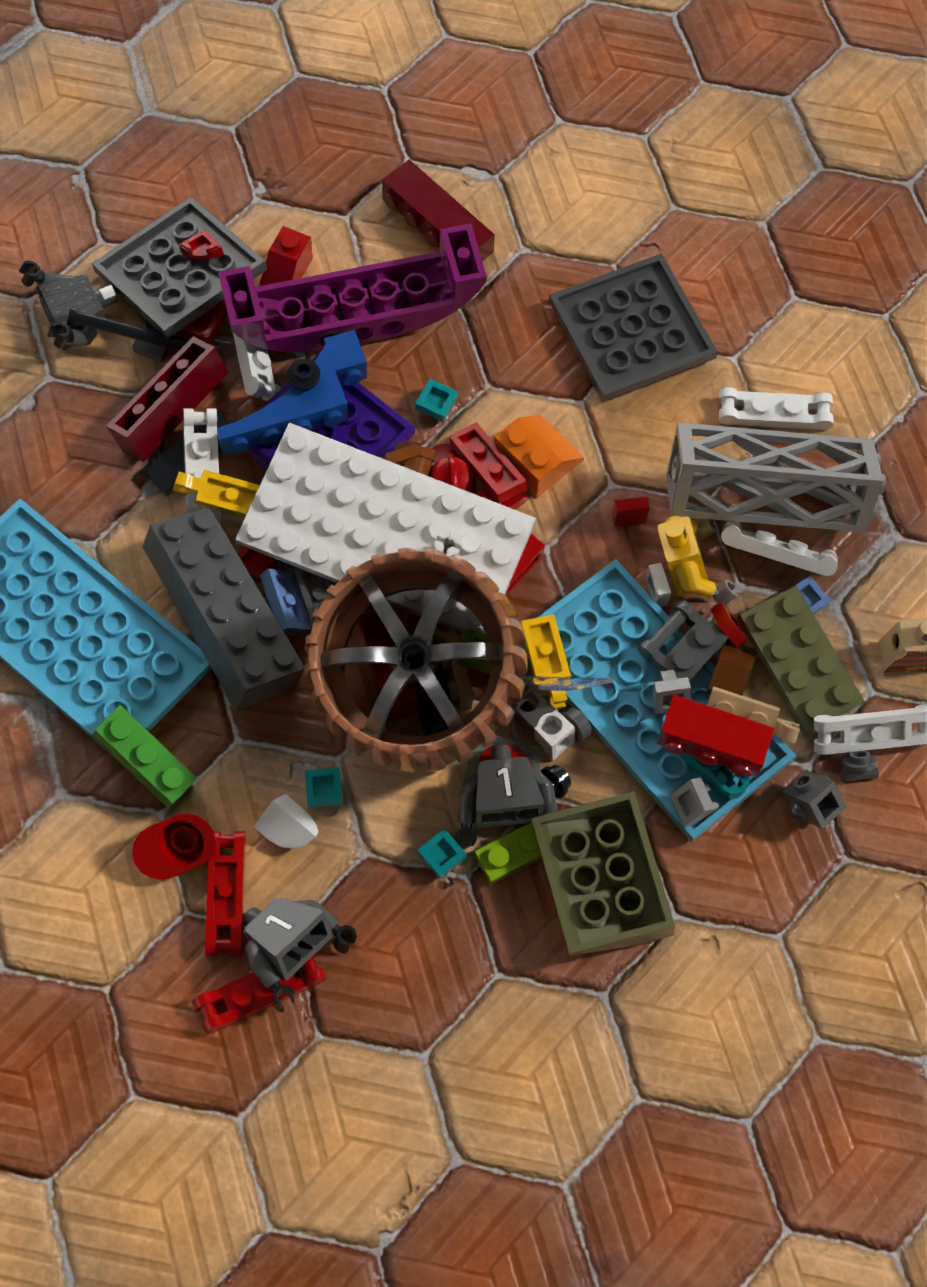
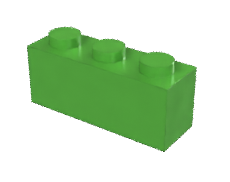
[92,705,197,808]

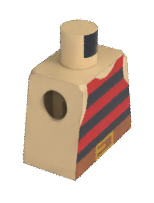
[879,617,927,673]

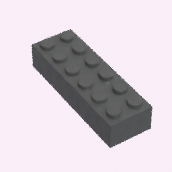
[143,507,304,711]

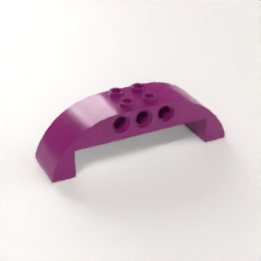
[218,223,487,352]

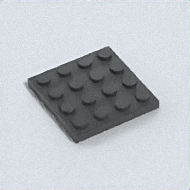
[91,197,267,339]
[548,253,718,402]

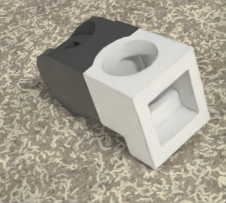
[512,691,575,761]

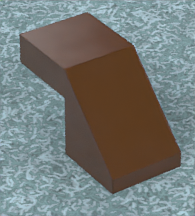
[707,639,757,695]

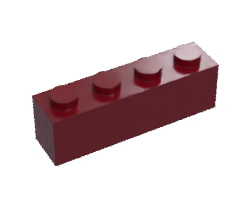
[382,159,495,261]
[106,336,229,462]

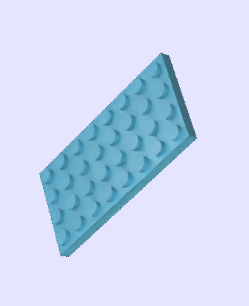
[0,499,212,752]
[523,559,796,843]

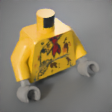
[657,516,738,605]

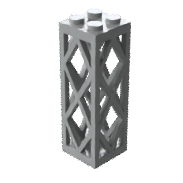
[666,422,886,532]

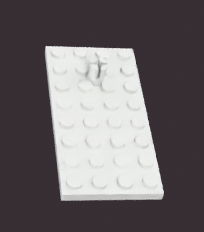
[235,423,536,634]

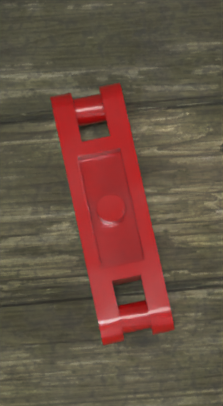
[205,831,246,956]
[192,954,327,1034]

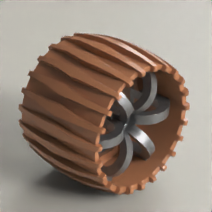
[304,548,527,773]

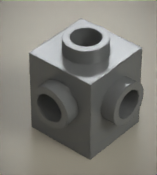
[782,770,846,829]

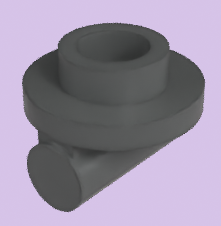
[841,751,879,782]

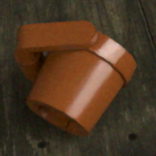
[382,443,437,476]

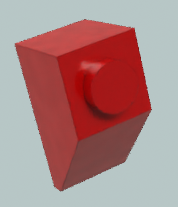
[259,226,313,286]

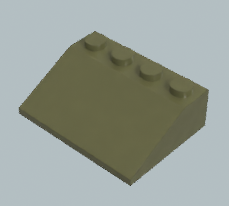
[531,791,675,956]

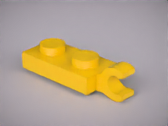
[173,470,260,518]
[521,614,571,710]

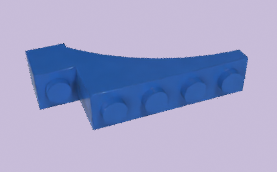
[217,330,367,455]

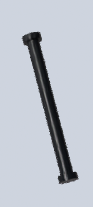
[67,306,223,356]

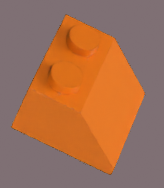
[494,415,584,498]

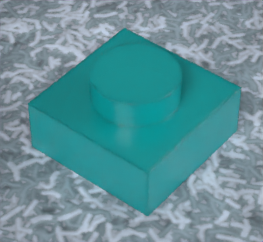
[415,379,458,423]
[305,767,343,808]
[417,828,467,880]

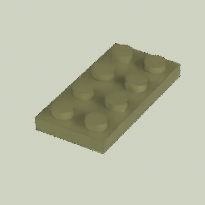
[737,585,865,735]

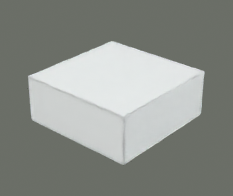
[645,563,671,607]

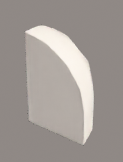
[254,794,318,849]

